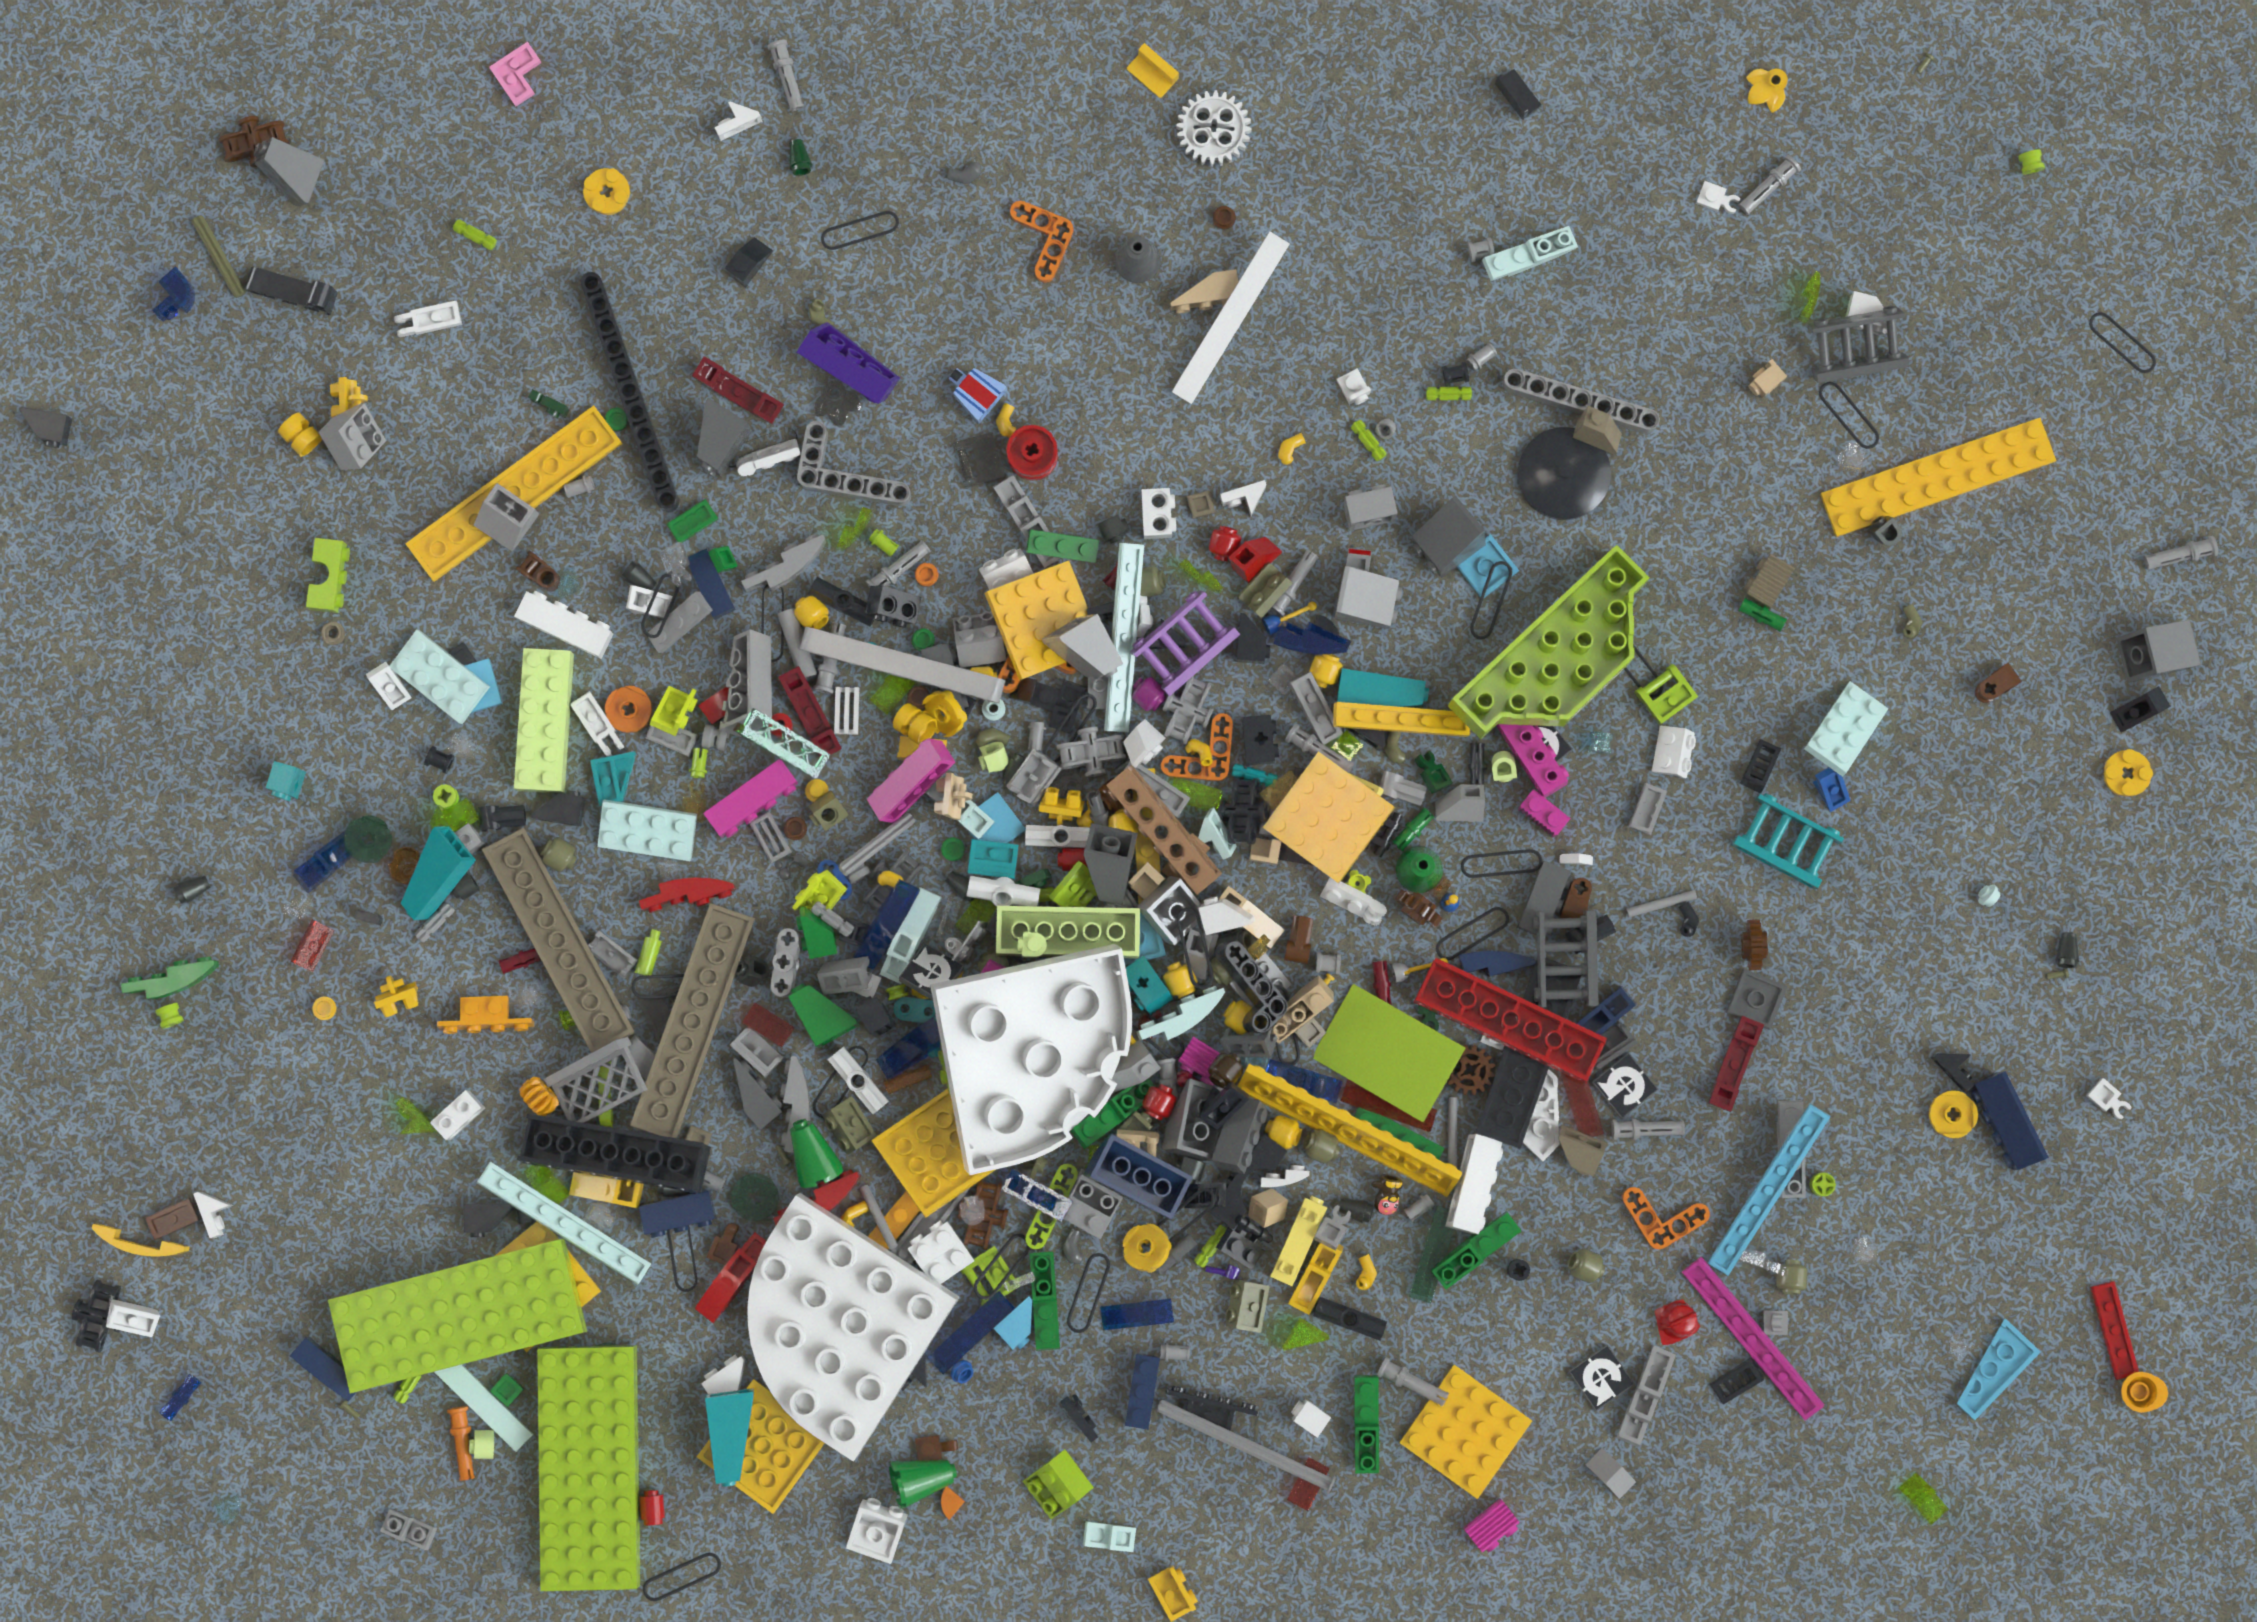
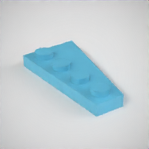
[1957,1319,2041,1421]

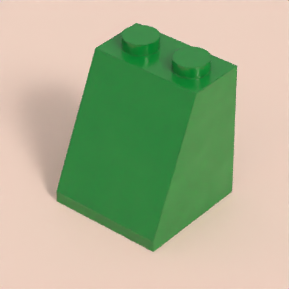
[788,984,860,1048]

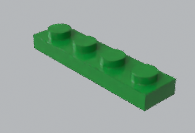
[1354,1104,1445,1160]

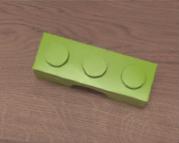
[306,538,350,613]

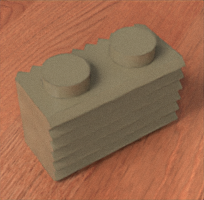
[1744,554,1795,610]

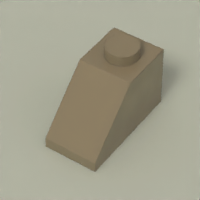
[1573,406,1622,455]
[1558,1125,1606,1176]

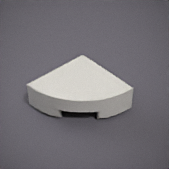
[1560,853,1593,865]

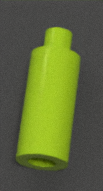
[634,929,662,975]

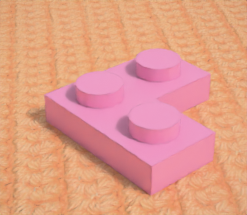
[489,42,541,107]

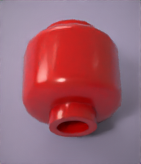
[1208,526,1242,562]
[1142,1083,1177,1121]

